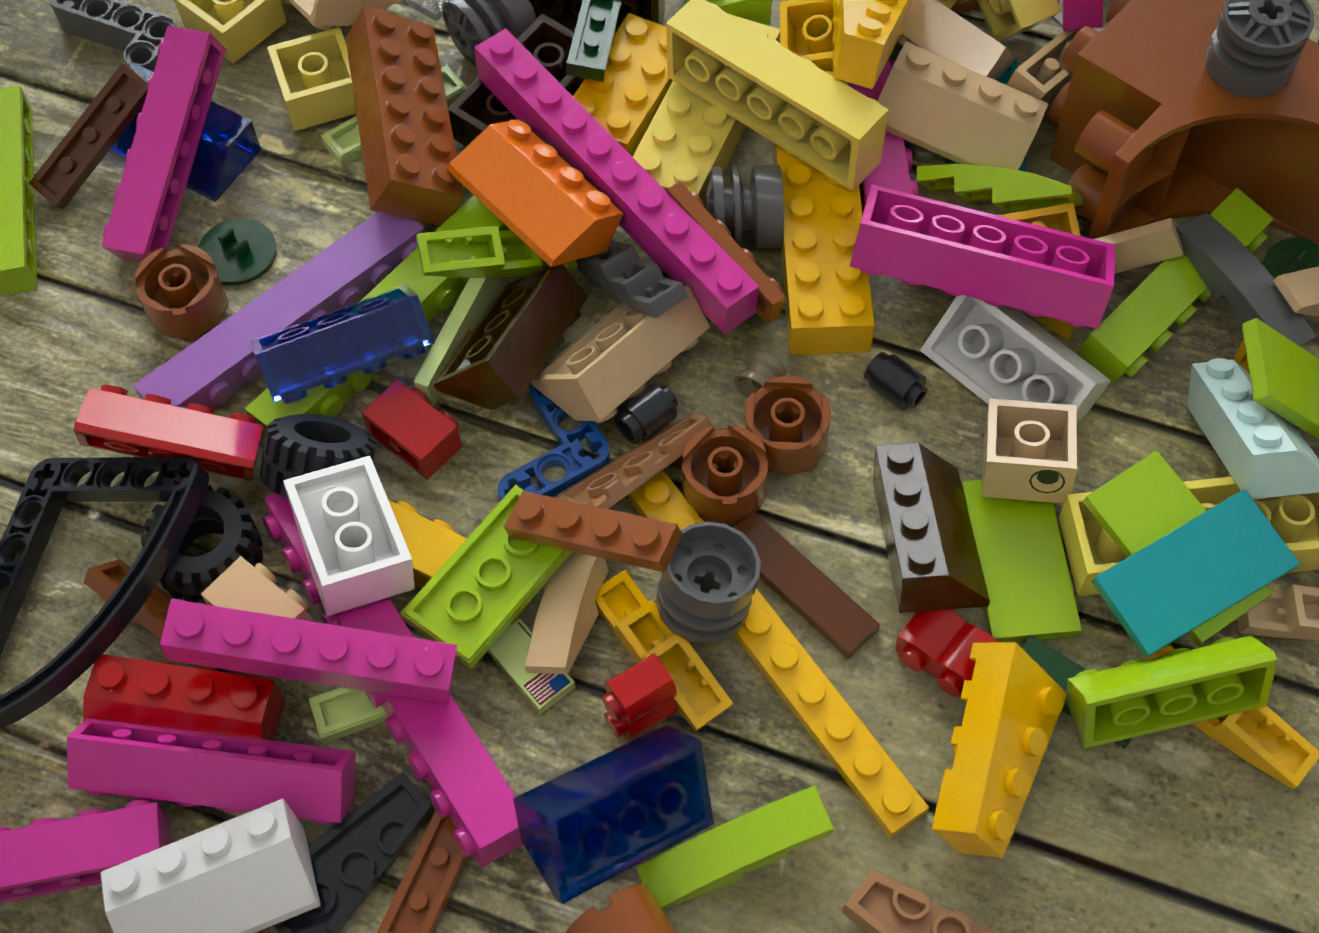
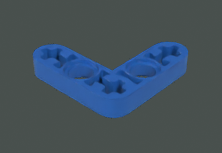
[497,383,610,501]

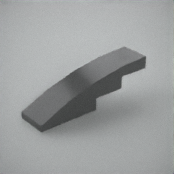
[1176,212,1317,346]
[576,241,689,318]

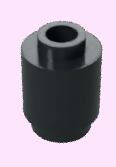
[864,352,928,411]
[615,384,678,444]

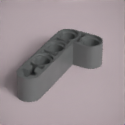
[49,0,177,81]

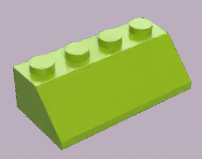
[1067,635,1278,749]

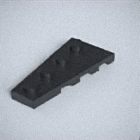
[274,771,434,933]

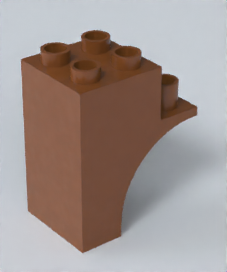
[1047,0,1319,246]

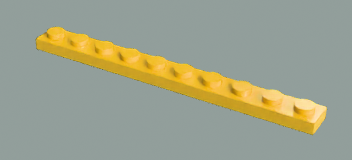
[628,470,929,839]

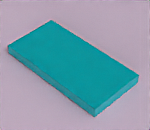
[1091,489,1300,659]

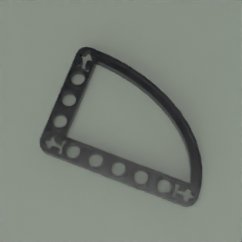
[0,457,209,728]

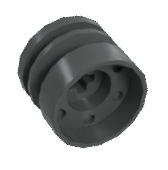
[441,0,537,69]
[1205,0,1314,98]
[706,164,784,249]
[656,521,761,644]

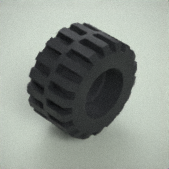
[260,414,376,499]
[141,485,263,604]

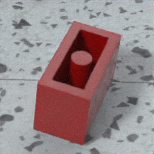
[361,379,462,480]

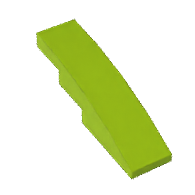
[917,164,1083,214]
[416,225,578,278]
[637,785,834,910]

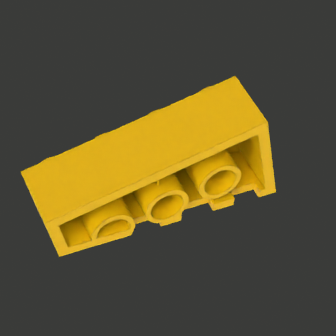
[832,0,912,89]
[932,642,1068,858]

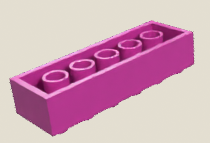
[850,184,1115,329]

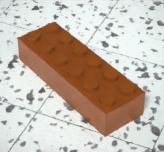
[346,6,464,226]

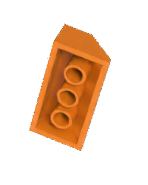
[447,119,623,267]

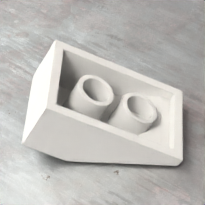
[283,456,415,616]

